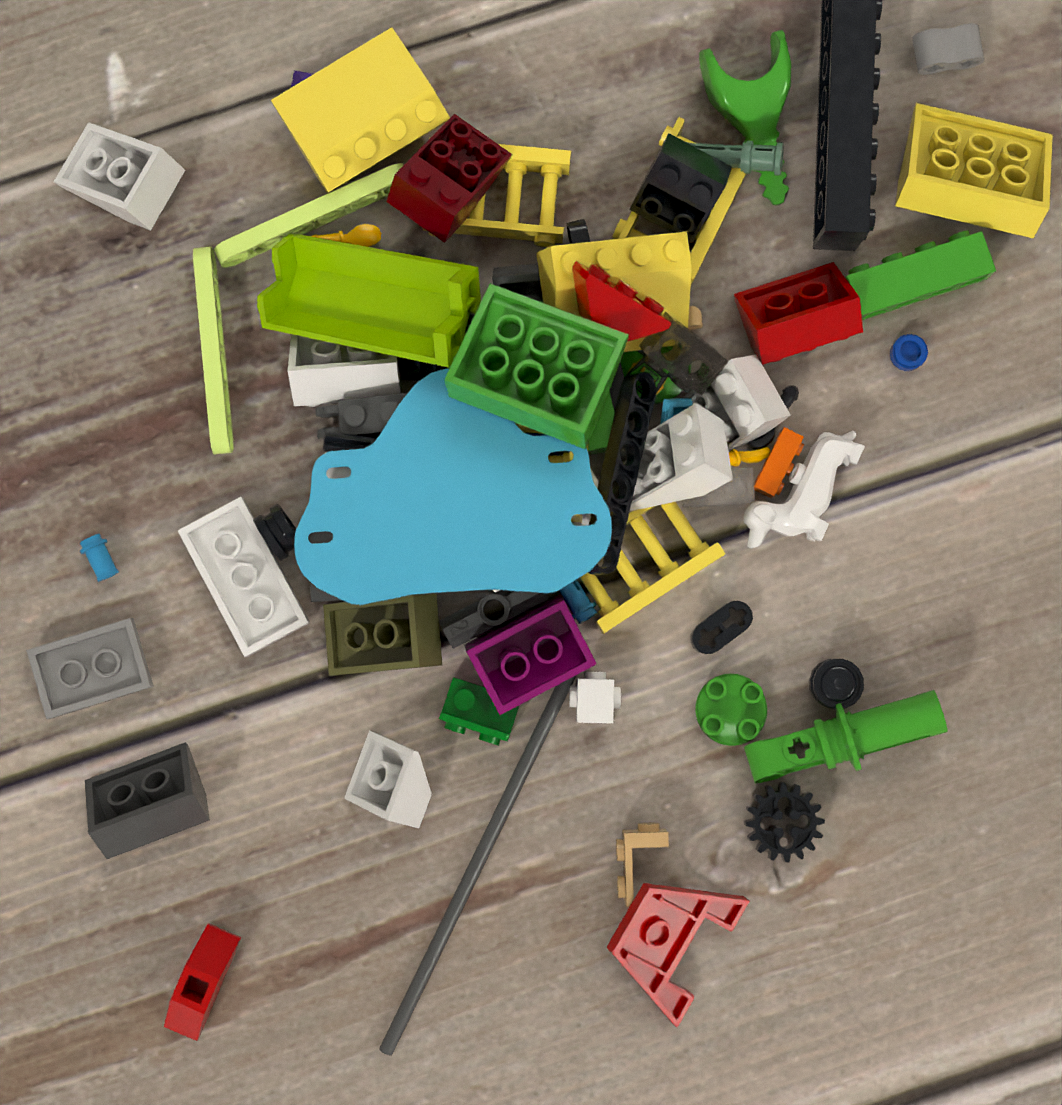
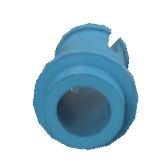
[80,534,119,582]
[558,579,597,624]

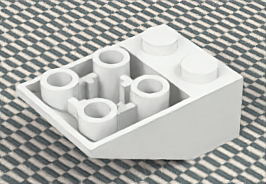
[618,403,733,512]

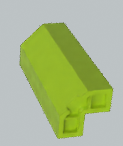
[257,233,481,368]

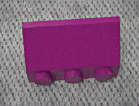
[464,595,597,715]

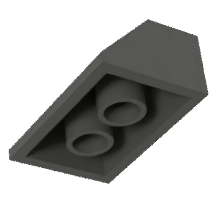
[85,742,210,859]

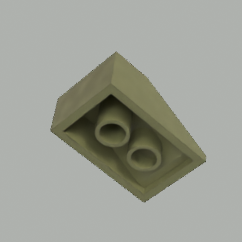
[323,594,443,676]

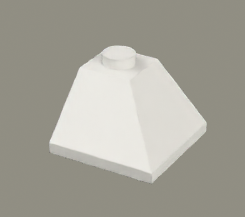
[344,731,432,828]

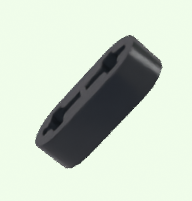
[690,601,753,654]

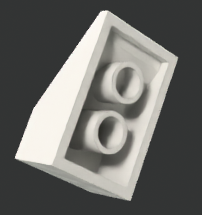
[54,122,185,230]

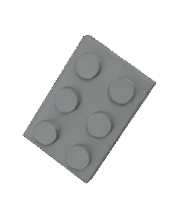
[26,618,154,719]

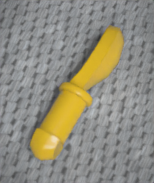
[311,224,381,247]
[729,447,771,467]

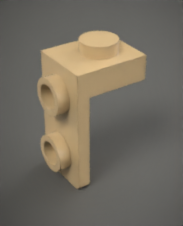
[616,823,669,907]

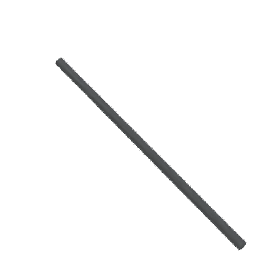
[379,675,577,1056]

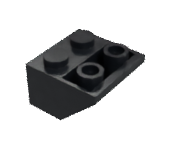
[629,133,732,243]

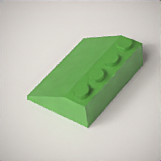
[444,283,628,449]

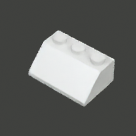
[288,334,401,407]

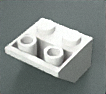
[684,354,791,452]

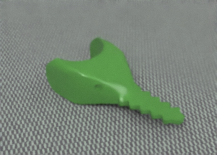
[699,30,792,205]

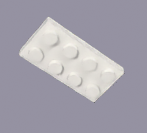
[178,497,310,657]

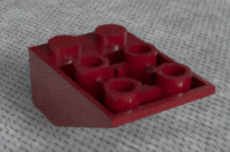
[386,114,512,243]

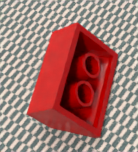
[734,262,863,365]

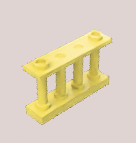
[612,117,746,285]
[422,138,571,247]
[580,502,725,634]

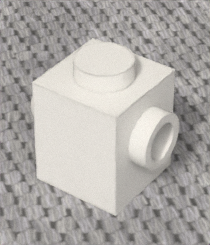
[569,672,621,724]

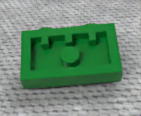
[439,677,519,746]

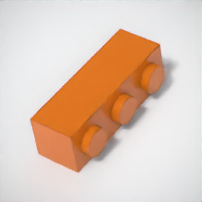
[751,427,804,498]

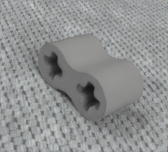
[912,23,984,75]

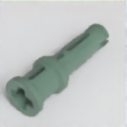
[686,140,784,176]

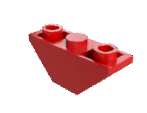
[572,261,672,342]
[164,923,242,1041]

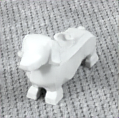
[744,431,865,549]

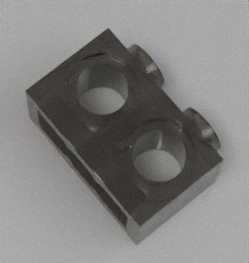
[639,312,728,396]

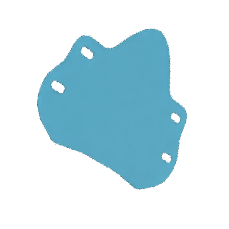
[294,369,612,605]

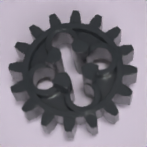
[744,782,825,863]

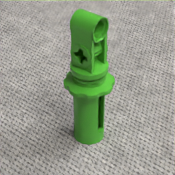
[744,690,948,783]

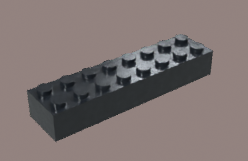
[813,0,882,251]

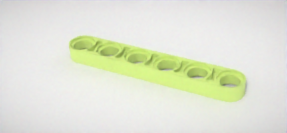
[214,163,403,268]
[193,246,234,455]

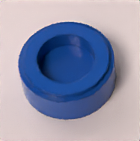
[890,334,928,371]

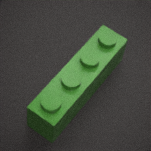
[845,230,996,321]

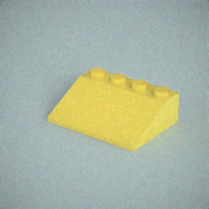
[271,27,450,194]
[895,103,1053,238]
[536,231,692,352]

